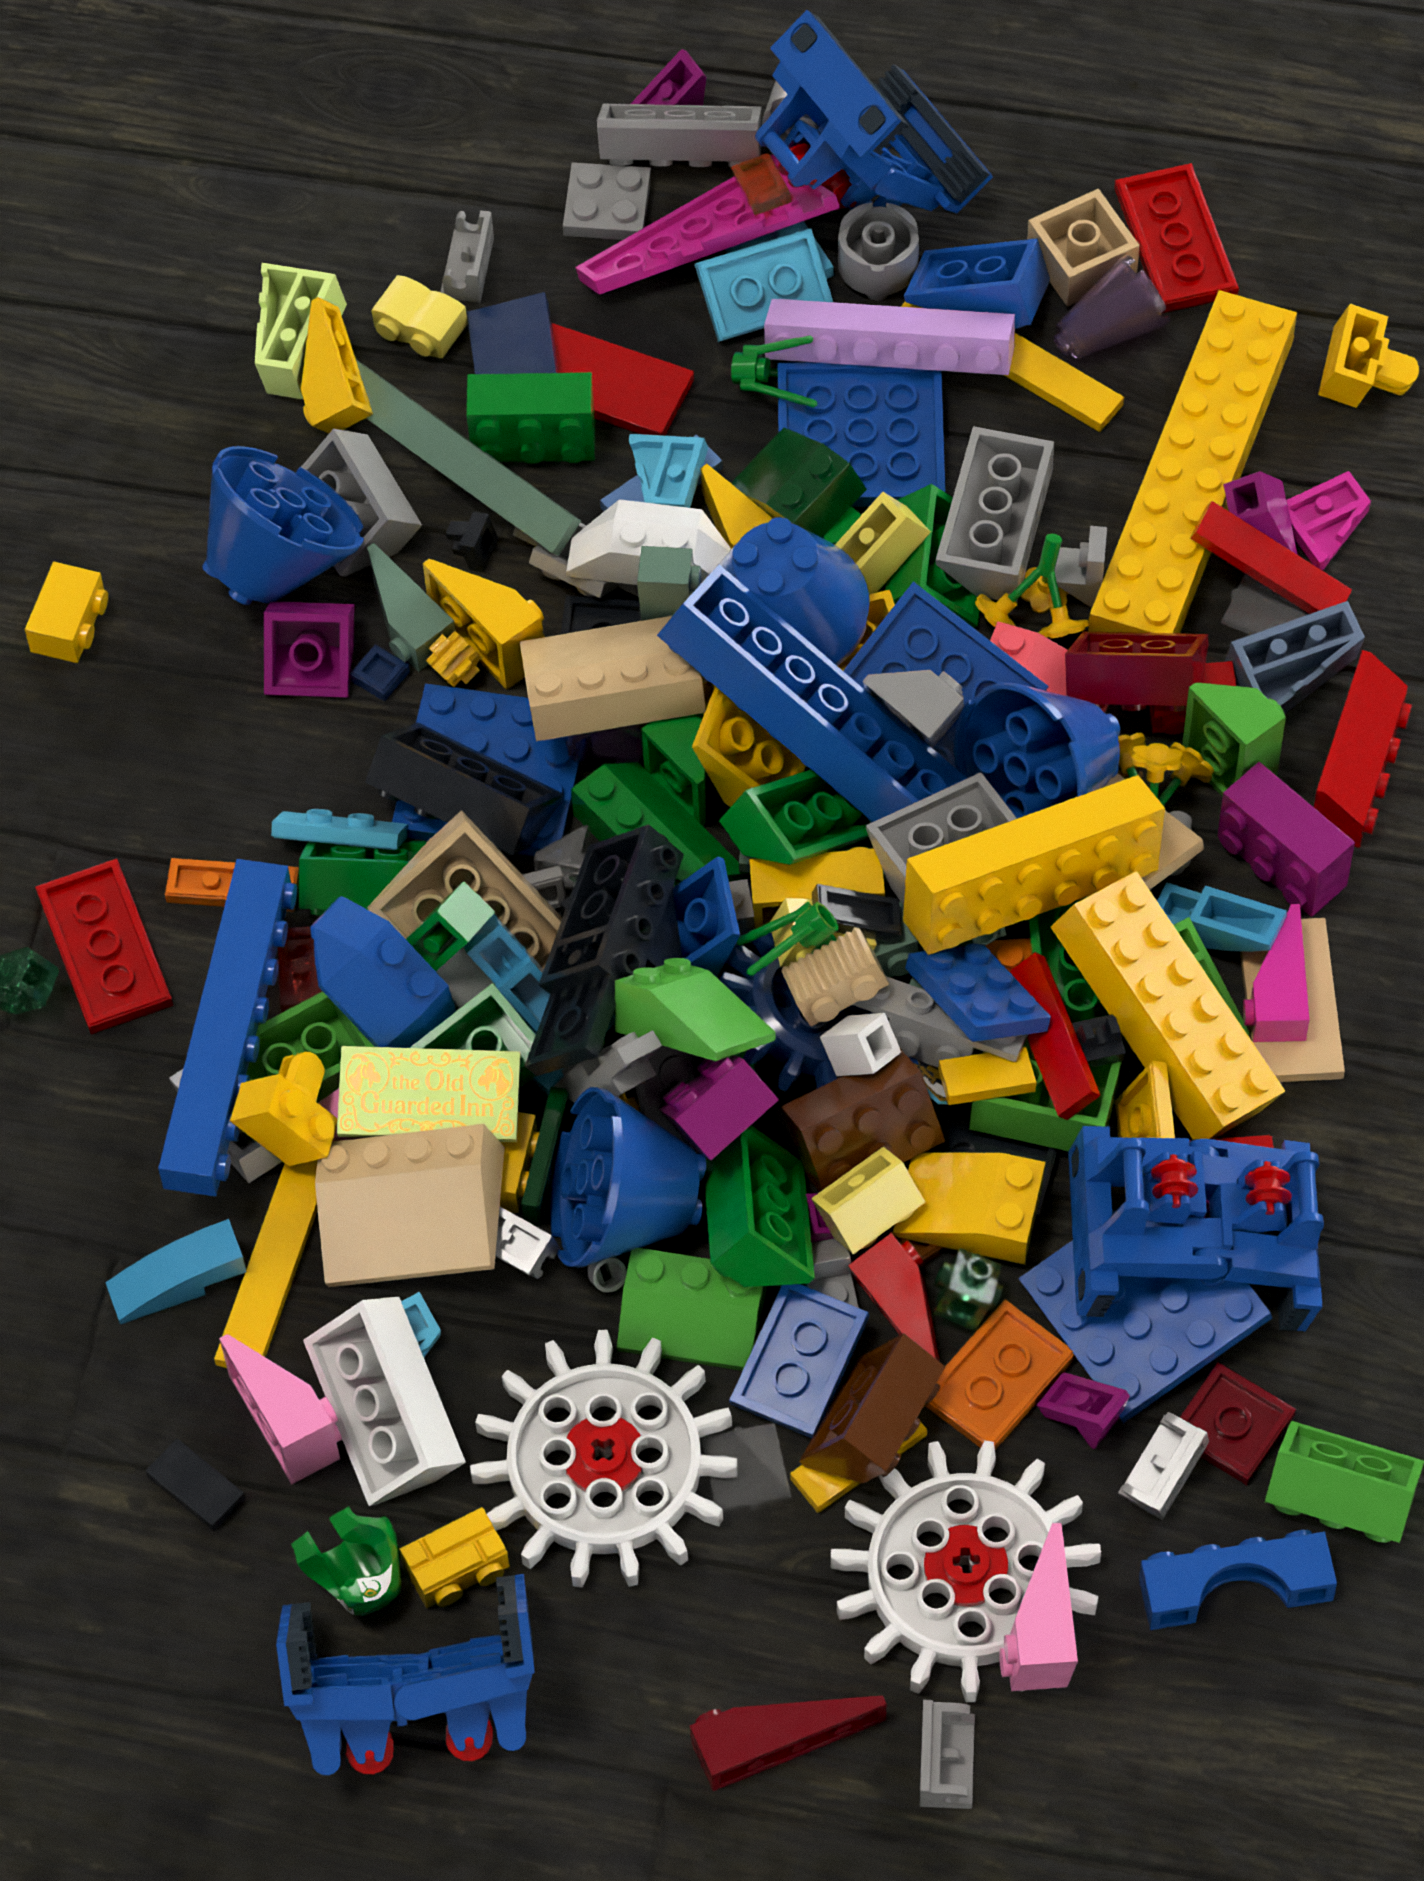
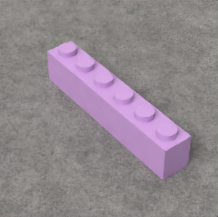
[764,299,1015,375]

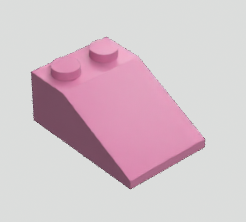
[219,1334,342,1485]
[999,1523,1078,1691]

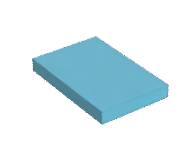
[695,229,833,342]

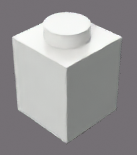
[820,1013,901,1076]

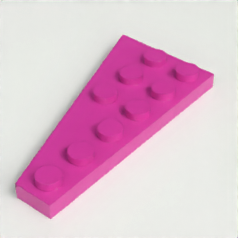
[575,154,840,295]

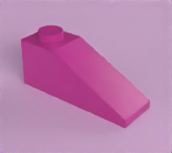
[1243,904,1310,1042]

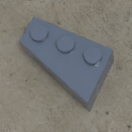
[1225,601,1365,714]

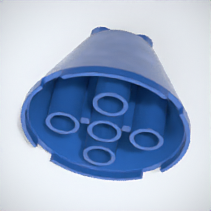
[202,446,364,605]
[716,517,870,666]
[954,683,1120,819]
[550,1087,706,1268]

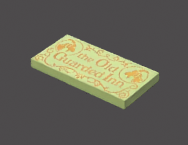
[337,1046,521,1142]

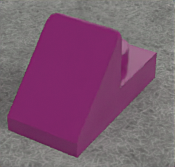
[631,49,707,105]
[1037,1372,1130,1449]

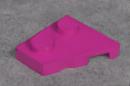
[1286,471,1371,570]

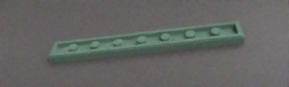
[356,359,581,556]

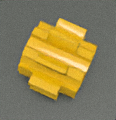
[426,631,482,687]

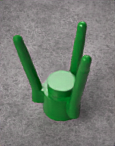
[731,335,817,408]
[736,902,838,976]

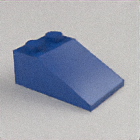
[904,238,1050,329]
[673,857,740,977]

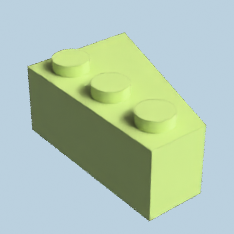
[255,263,347,400]

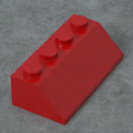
[1314,650,1412,848]

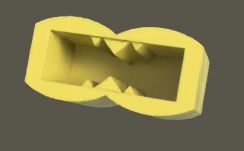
[371,275,468,358]

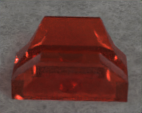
[278,926,322,1013]

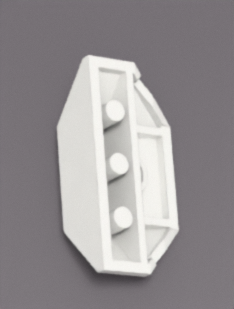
[566,500,731,585]

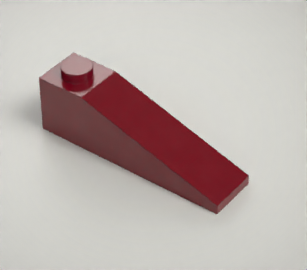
[690,1695,887,1791]

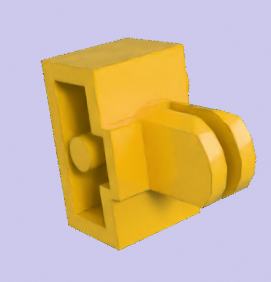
[1318,304,1419,408]
[230,1052,338,1166]

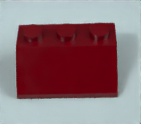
[1065,632,1208,712]

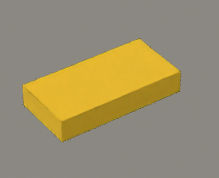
[938,1047,1037,1105]

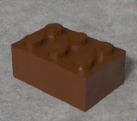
[781,1048,945,1192]

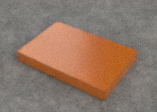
[925,1300,1076,1450]

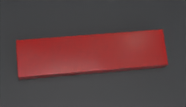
[1190,501,1352,614]
[1009,952,1101,1120]

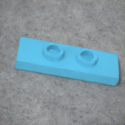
[271,809,408,850]

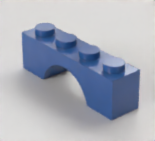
[1139,1530,1337,1630]

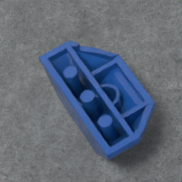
[310,896,456,1048]

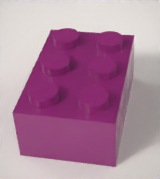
[1217,762,1355,917]
[659,1055,779,1160]

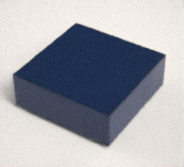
[350,645,410,702]

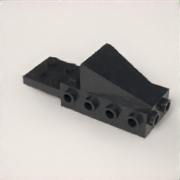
[524,824,684,1076]

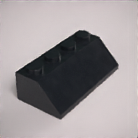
[365,722,564,856]

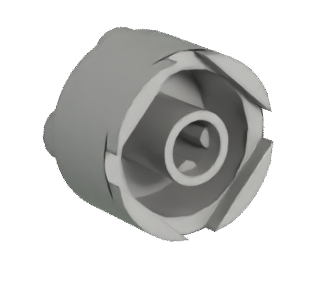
[838,202,919,301]

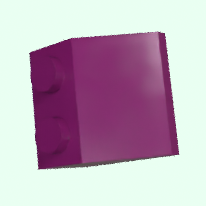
[264,601,354,697]

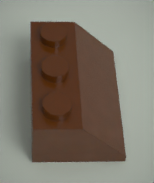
[799,1333,945,1483]

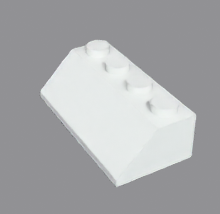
[303,1297,466,1506]

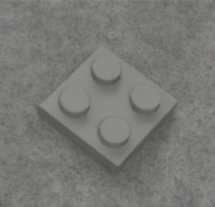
[563,162,651,240]

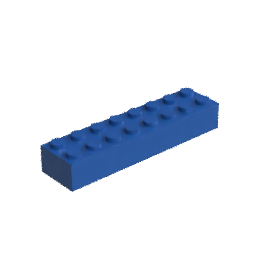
[657,564,967,823]

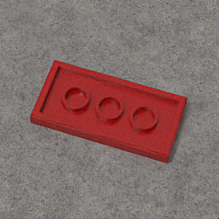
[1114,163,1239,314]
[552,323,694,436]
[35,859,173,1034]

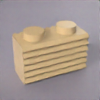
[781,928,889,1027]

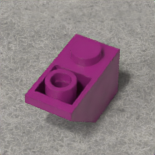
[1223,471,1298,555]

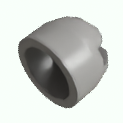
[588,1256,627,1292]

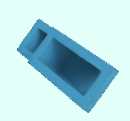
[1157,882,1287,952]
[464,914,550,1032]
[106,1219,246,1324]

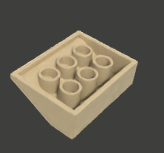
[520,616,706,741]
[367,810,562,969]
[315,1124,505,1287]

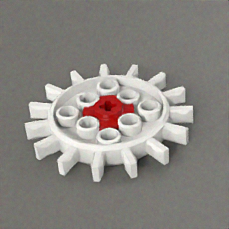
[470,1330,738,1588]
[831,1440,1101,1702]

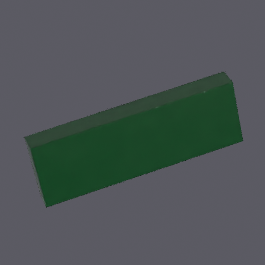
[521,1087,570,1226]

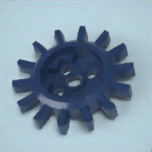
[719,932,889,1091]

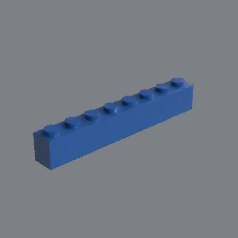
[158,859,297,1196]

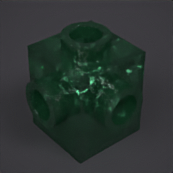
[0,947,60,1014]
[933,1248,1003,1330]

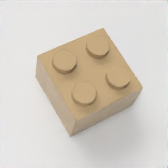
[1027,188,1140,306]

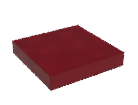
[1180,1362,1296,1485]

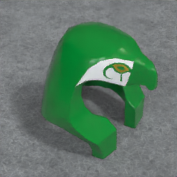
[291,1506,402,1616]

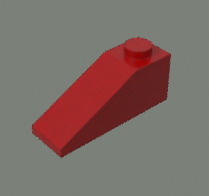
[848,1233,940,1362]

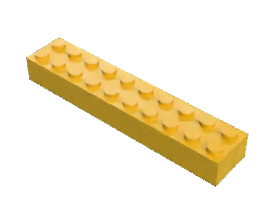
[1088,290,1297,634]

